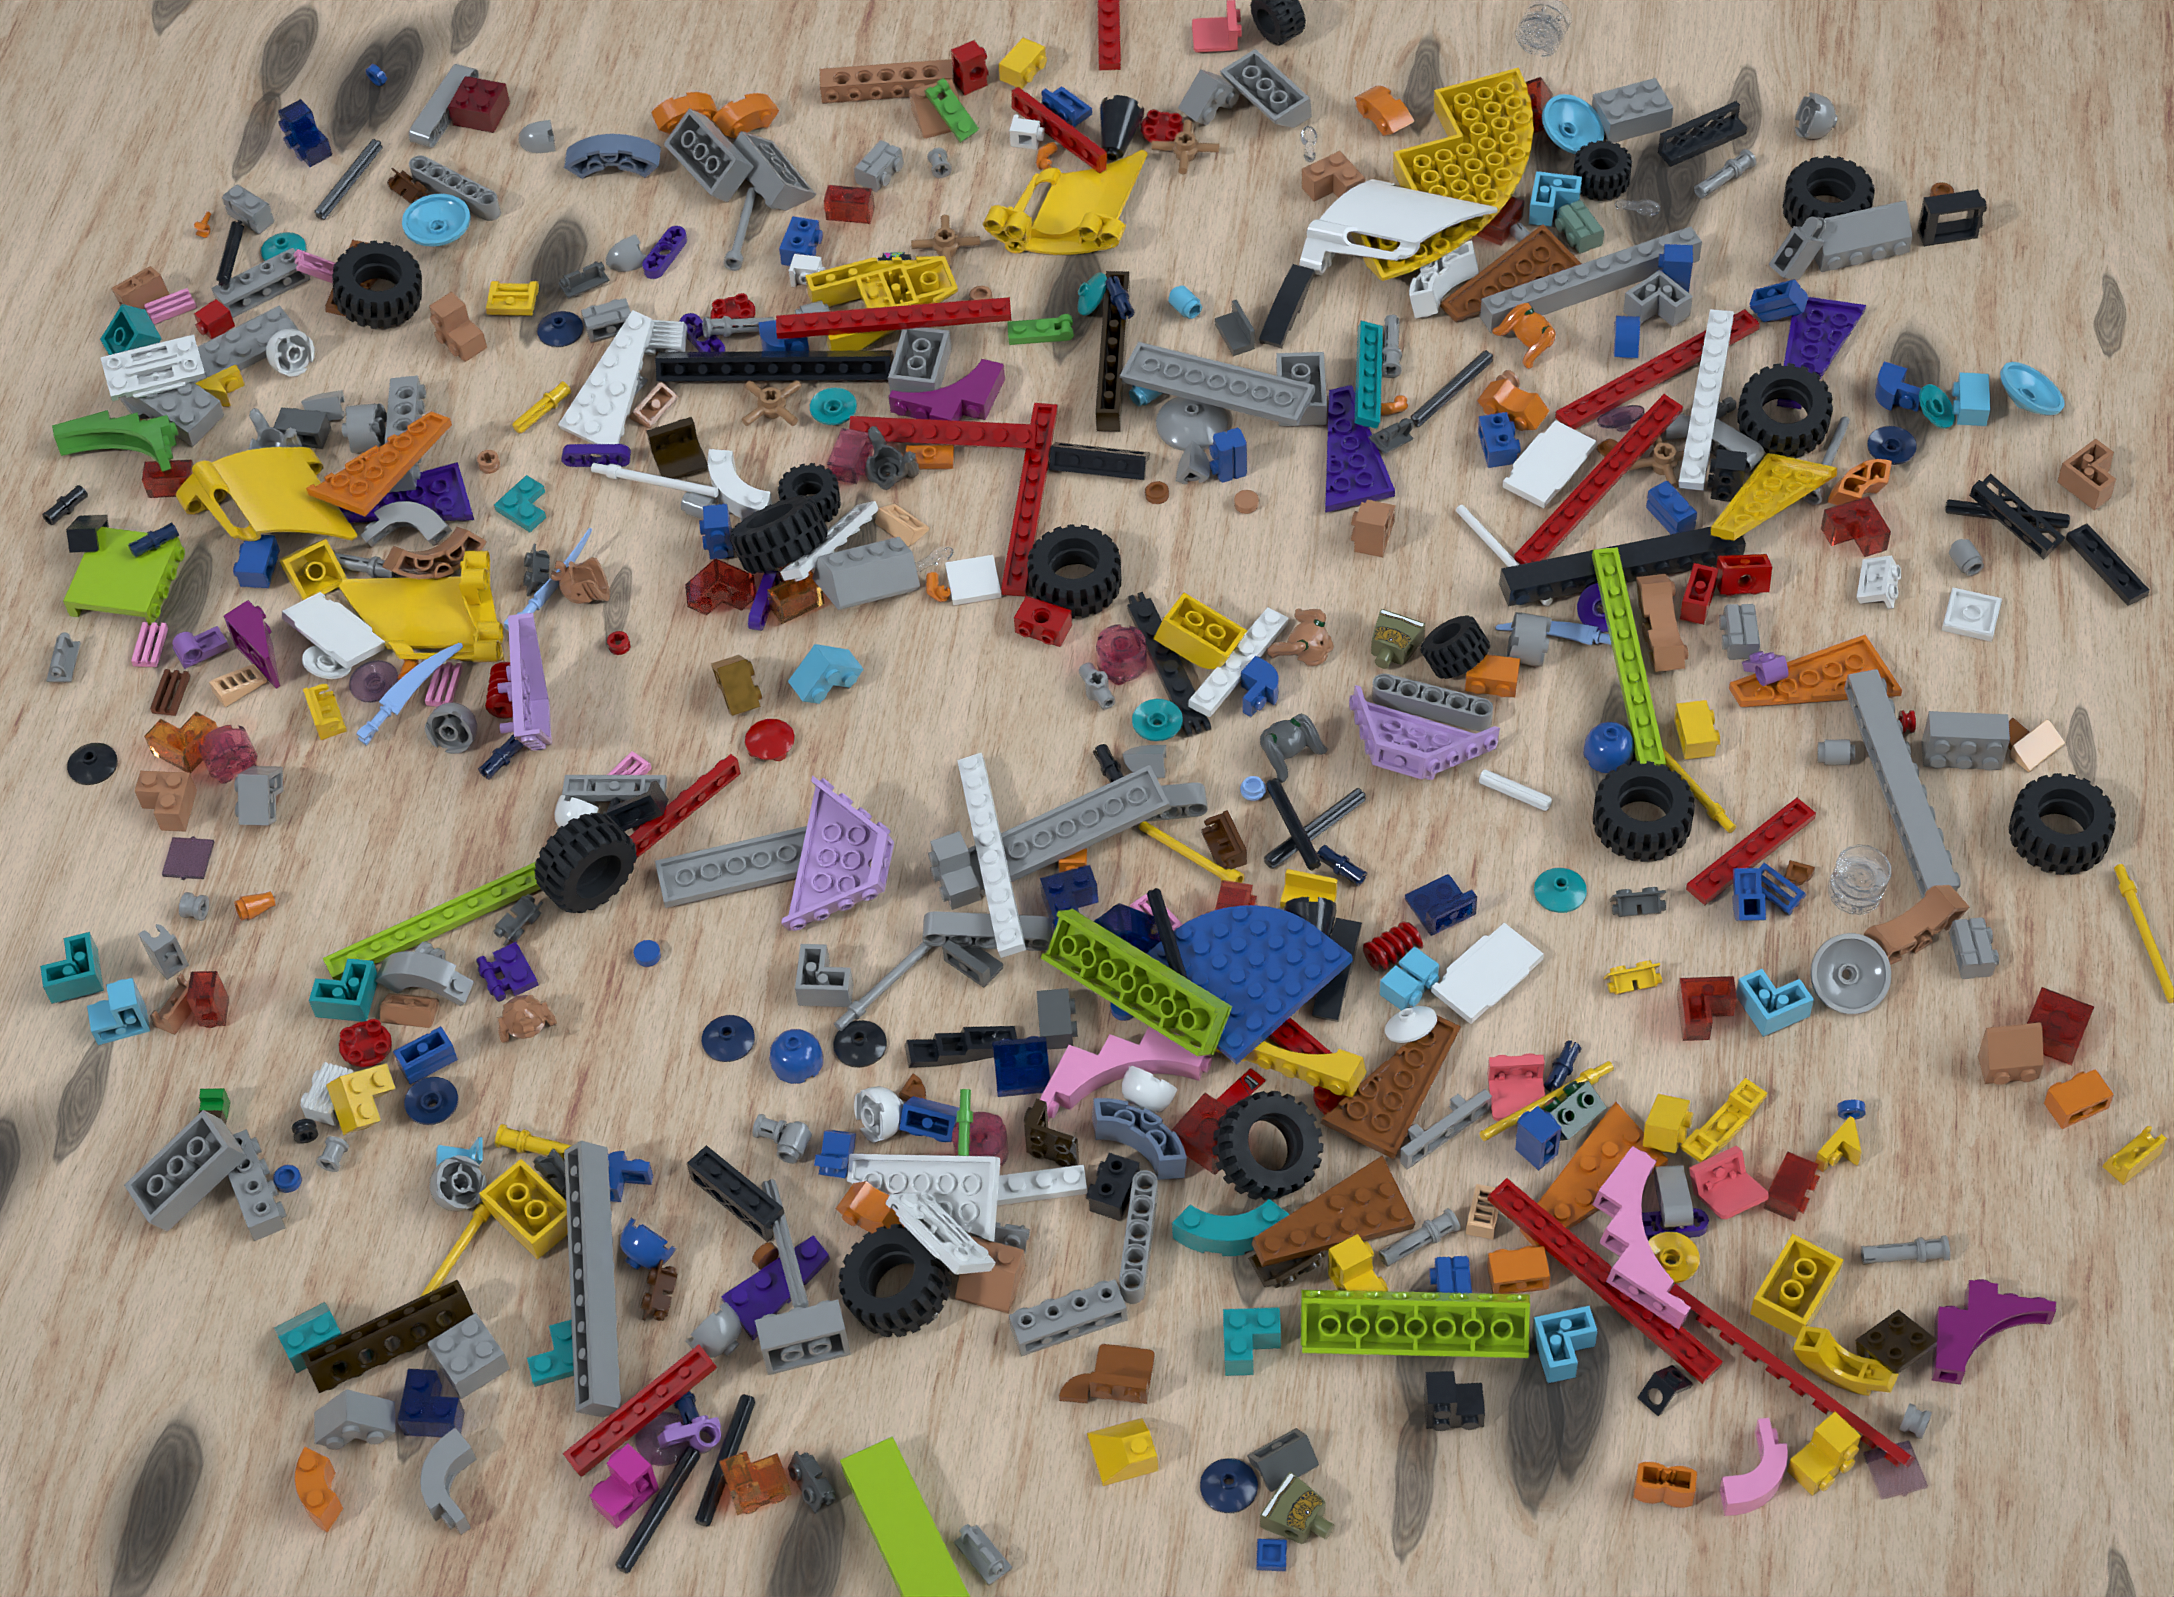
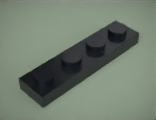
[2066,523,2150,606]

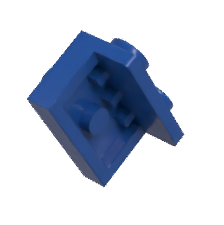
[1042,86,1092,127]

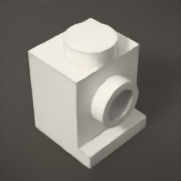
[1009,115,1045,150]
[789,254,826,287]

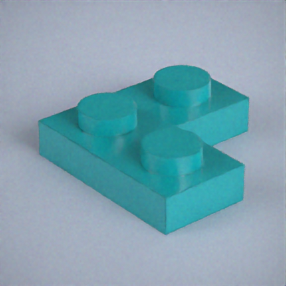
[494,475,546,532]
[527,1319,574,1387]

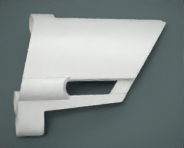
[1300,179,1498,275]

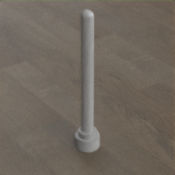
[723,187,757,271]
[1803,417,1850,505]

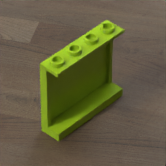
[63,527,185,625]

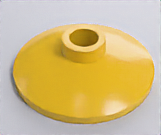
[1648,1232,1700,1284]

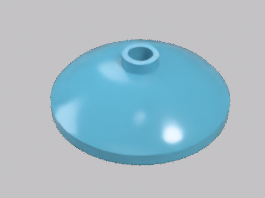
[1542,94,1604,154]
[402,194,471,247]
[2000,362,2065,416]

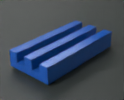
[1760,862,1806,915]

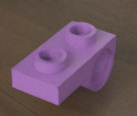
[173,626,230,669]
[1742,651,1789,686]
[657,1415,721,1453]

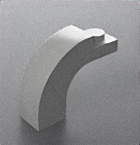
[361,501,452,547]
[375,951,474,1006]
[420,1428,477,1535]

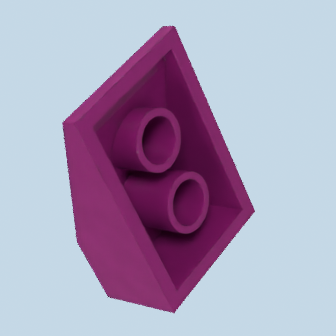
[224,600,280,689]

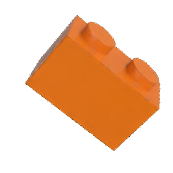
[1465,654,1520,698]
[2044,1069,2114,1129]
[1487,1246,1550,1294]

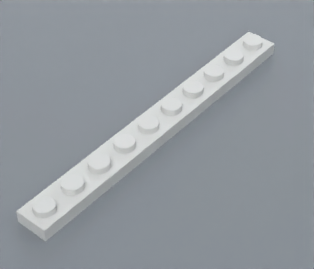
[1679,309,1734,490]
[957,753,1026,958]

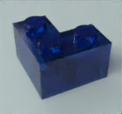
[278,99,333,167]
[1040,865,1099,931]
[1094,903,1161,954]
[397,1369,465,1438]

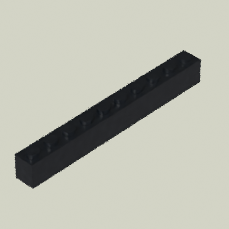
[655,350,893,381]
[1499,527,1746,607]

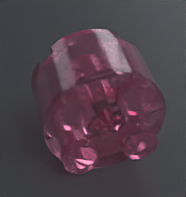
[1096,624,1147,685]
[198,725,258,784]
[952,1112,1009,1167]

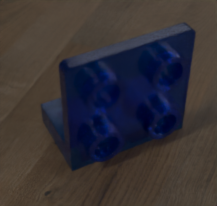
[1405,874,1478,936]
[992,1036,1050,1097]

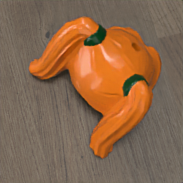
[1492,303,1556,369]

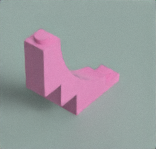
[1040,1026,1212,1121]
[1593,1146,1691,1329]

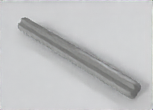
[761,1179,809,1308]

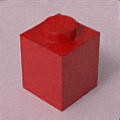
[194,299,235,340]

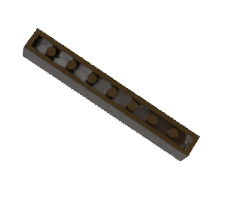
[1095,271,1130,432]

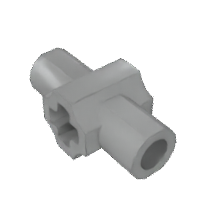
[1079,663,1115,709]

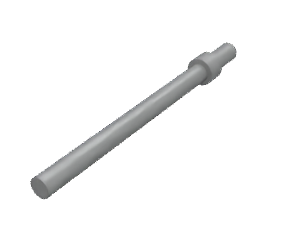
[834,942,933,1031]

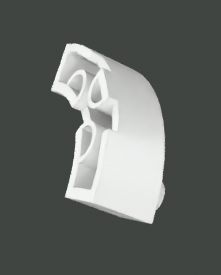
[1409,240,1479,318]
[708,449,772,521]

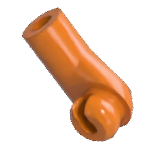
[1036,142,1058,170]
[1381,395,1408,415]
[926,572,951,602]

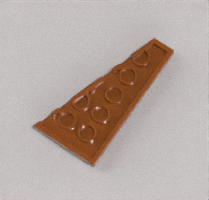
[1440,224,1582,322]
[1320,1015,1461,1159]
[1252,1155,1416,1267]

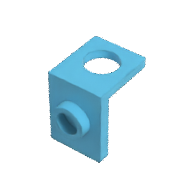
[436,1137,483,1167]

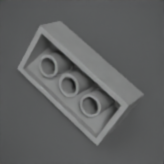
[1220,49,1312,128]
[733,131,816,211]
[1814,201,1912,272]
[812,537,920,610]

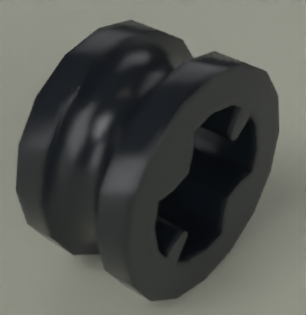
[291,1119,318,1144]

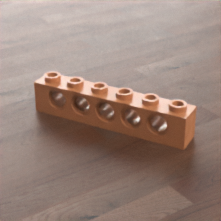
[819,59,954,104]

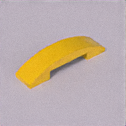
[1680,1078,1767,1162]

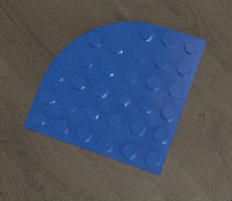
[1147,905,1353,1065]

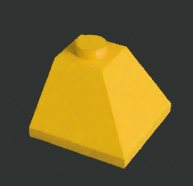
[278,538,347,601]
[1087,1418,1158,1486]

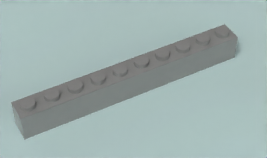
[1480,226,1702,333]
[1844,669,1961,899]
[564,1141,621,1417]

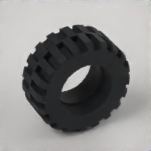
[1782,156,1875,228]
[332,240,422,329]
[1737,363,1833,458]
[730,495,828,574]
[1027,524,1122,619]
[1593,761,1695,862]
[2009,773,2116,875]
[534,813,637,914]
[1212,1090,1324,1200]
[838,1224,952,1337]

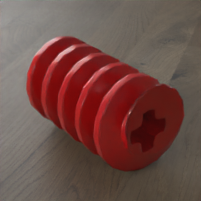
[485,662,513,719]
[1363,921,1424,971]

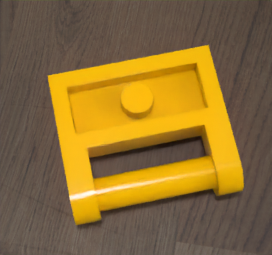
[486,281,539,315]

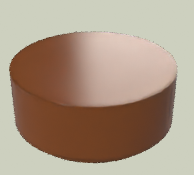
[1930,182,1954,196]
[1145,481,1169,504]
[752,1242,779,1270]

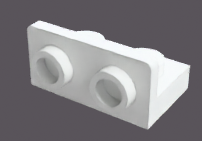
[1856,555,1901,609]

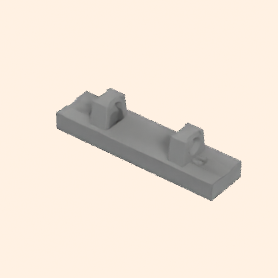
[562,775,667,806]
[1400,1089,1492,1169]

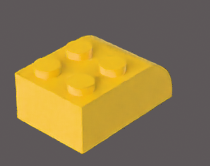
[1154,592,1248,669]
[479,1159,568,1260]
[1750,1233,1844,1338]

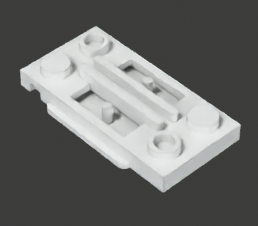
[100,335,206,401]
[1503,420,1596,508]
[282,592,385,669]
[1431,923,1544,1024]
[885,1192,996,1274]

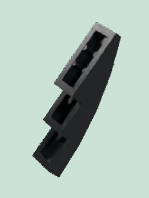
[1259,264,1315,348]
[1312,918,1362,1022]
[904,1026,1019,1068]

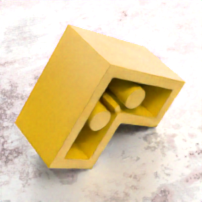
[326,1063,395,1135]
[1328,1234,1388,1291]
[1787,1412,1861,1496]

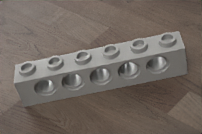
[385,375,426,492]

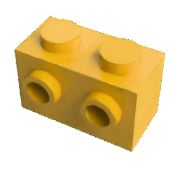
[999,37,1047,89]
[1674,700,1720,759]
[1643,1094,1693,1153]

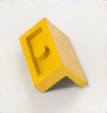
[1280,869,1337,908]

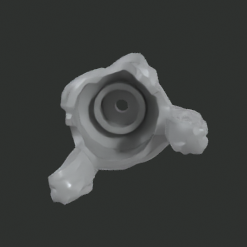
[248,408,302,450]

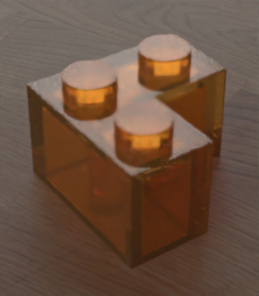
[767,563,825,625]
[144,711,222,774]
[719,1451,792,1515]

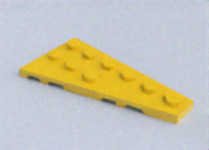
[1711,453,1837,540]

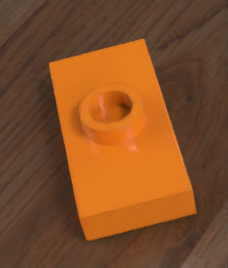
[906,445,954,469]

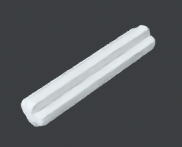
[1479,769,1552,811]

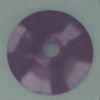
[1597,405,1645,432]
[349,660,398,703]
[635,1412,691,1466]

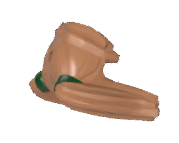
[1267,608,1334,666]

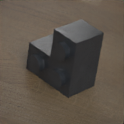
[1424,1371,1485,1431]

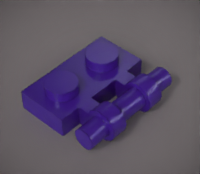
[476,942,539,1002]

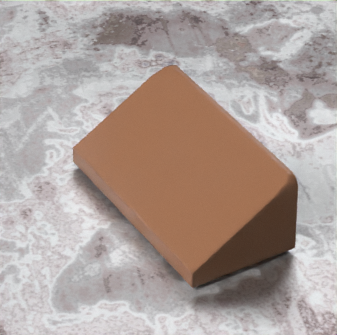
[629,381,678,429]
[380,993,439,1028]

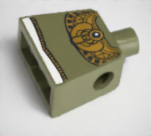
[1371,608,1425,669]
[1260,1472,1334,1544]

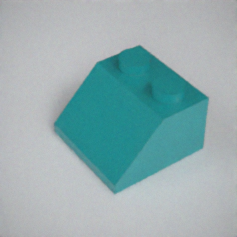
[100,304,162,355]
[274,1302,342,1374]

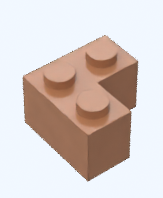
[1302,151,1365,201]
[429,292,487,362]
[2057,438,2116,510]
[1351,500,1395,558]
[135,770,197,832]

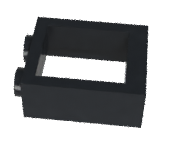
[1917,189,1987,247]

